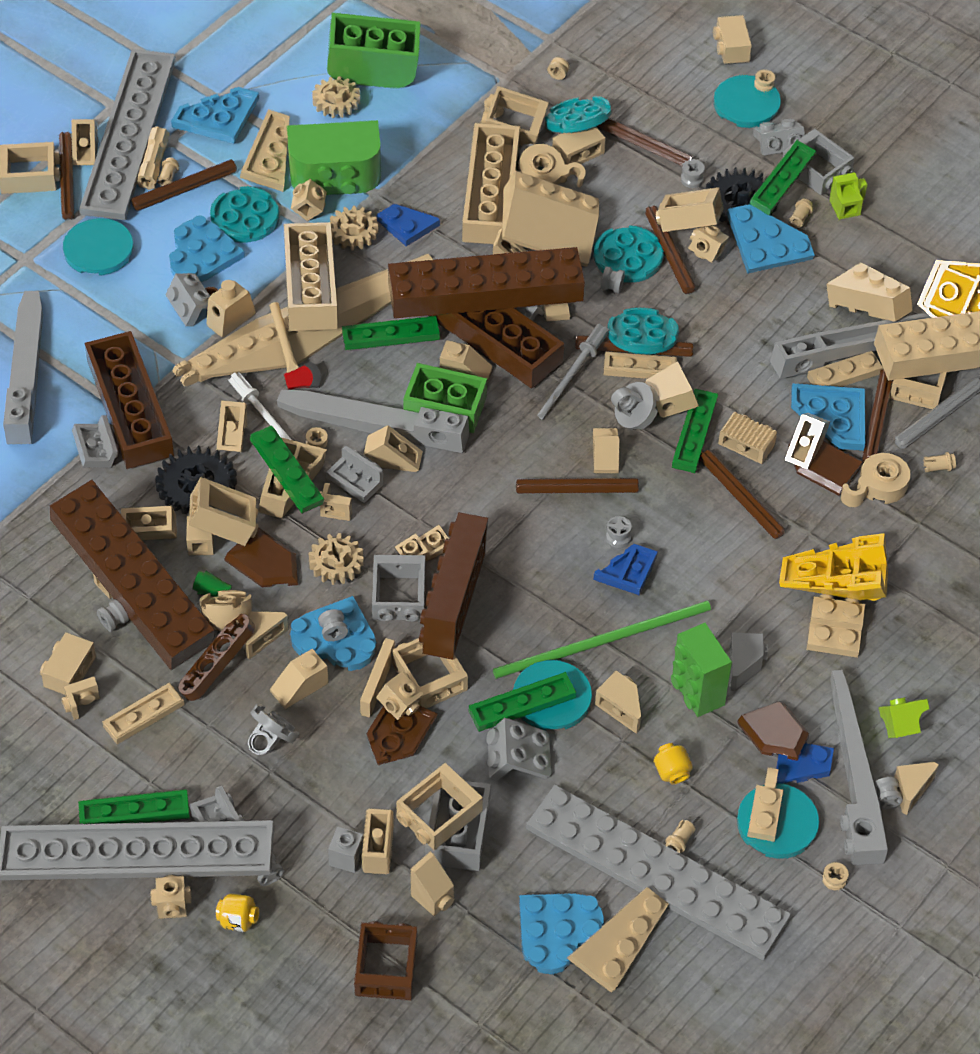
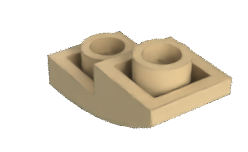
[395,525,449,562]

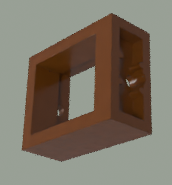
[354,921,417,1000]

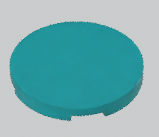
[714,75,781,128]
[544,96,612,133]
[210,186,280,243]
[63,218,134,276]
[594,225,664,283]
[607,308,679,354]
[513,660,592,730]
[737,783,819,859]

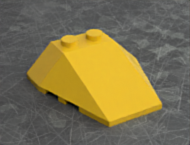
[917,260,980,318]
[779,533,888,601]

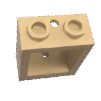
[481,86,549,146]
[0,142,60,194]
[656,187,723,232]
[889,371,947,409]
[189,477,258,546]
[392,638,468,708]
[396,763,483,850]

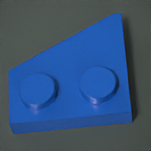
[376,204,440,247]
[593,544,658,595]
[776,743,834,784]

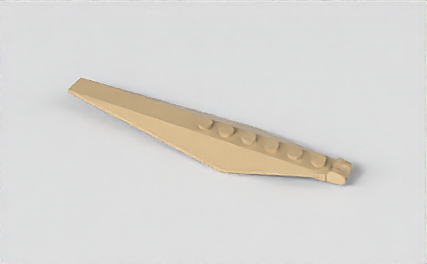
[172,254,434,387]

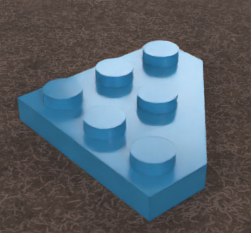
[171,87,259,144]
[727,204,815,274]
[791,383,865,451]

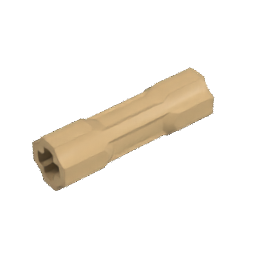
[136,126,170,190]

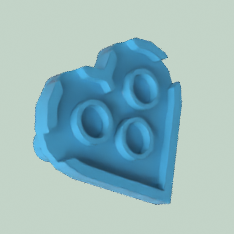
[169,215,245,282]
[290,596,376,671]
[519,894,604,974]

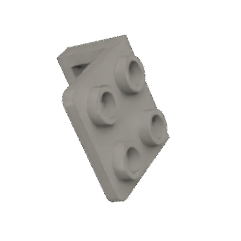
[486,718,551,781]

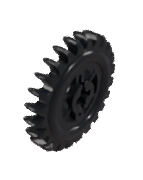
[706,167,779,225]
[155,445,237,514]

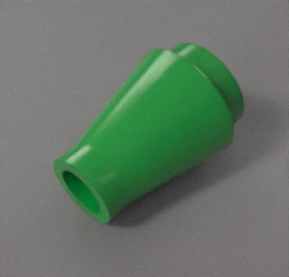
[192,570,232,597]

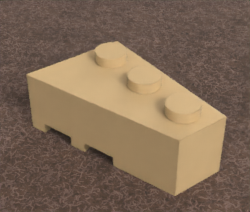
[827,263,913,322]
[258,437,327,518]

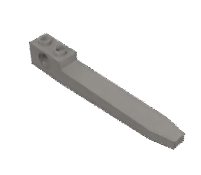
[3,291,43,444]
[770,313,932,379]
[277,390,470,453]
[830,670,888,865]

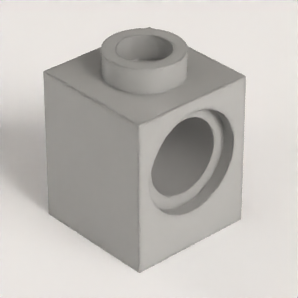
[328,827,363,873]

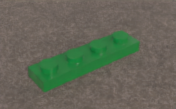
[750,140,816,215]
[342,316,440,350]
[671,389,718,473]
[250,425,324,514]
[468,672,576,732]
[78,790,190,824]

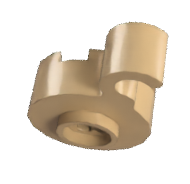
[518,144,586,187]
[841,453,910,507]

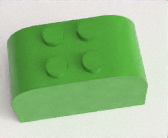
[327,13,420,88]
[287,120,381,195]

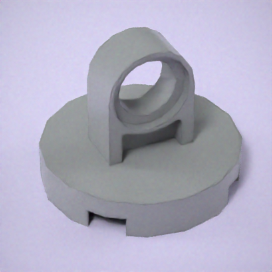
[611,382,659,430]
[248,703,300,755]

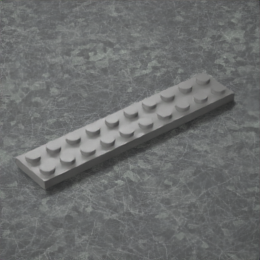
[79,49,176,220]
[526,785,791,961]
[0,820,274,880]

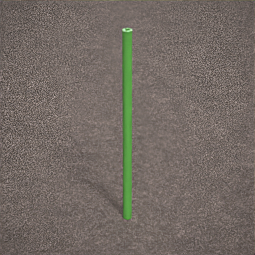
[493,601,711,679]

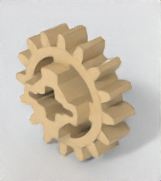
[312,76,360,118]
[330,206,378,250]
[309,533,364,585]

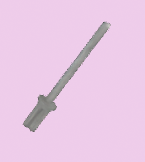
[537,324,608,420]

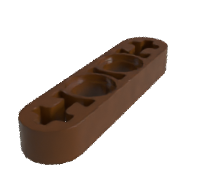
[178,614,255,701]

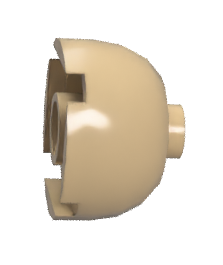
[200,590,252,632]

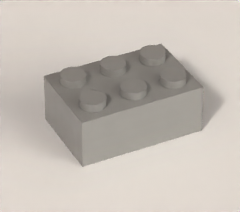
[425,781,491,871]

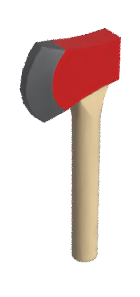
[269,302,321,390]

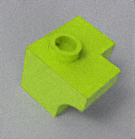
[829,172,867,220]
[879,697,929,738]

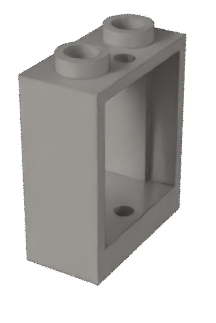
[783,128,855,195]
[372,555,425,622]

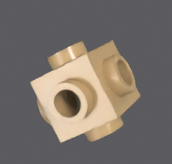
[291,179,327,221]
[688,225,730,263]
[376,671,424,720]
[151,875,191,919]

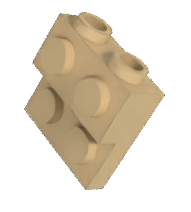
[806,594,865,658]

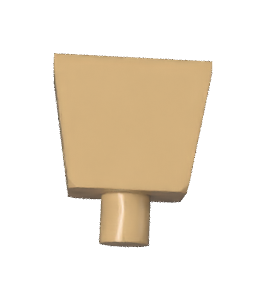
[206,280,256,338]
[645,361,698,418]

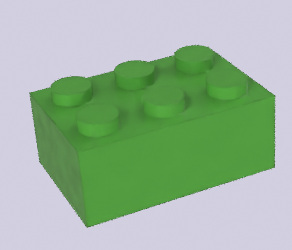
[403,363,487,433]
[671,623,732,717]

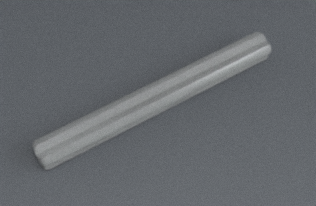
[895,377,980,449]

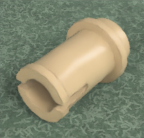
[158,158,179,186]
[789,199,813,228]
[923,452,956,473]
[665,820,695,853]

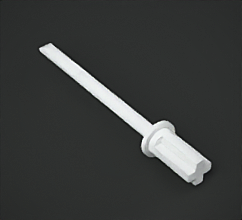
[228,372,292,440]

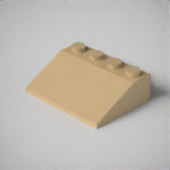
[502,171,599,267]

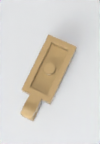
[747,767,783,842]

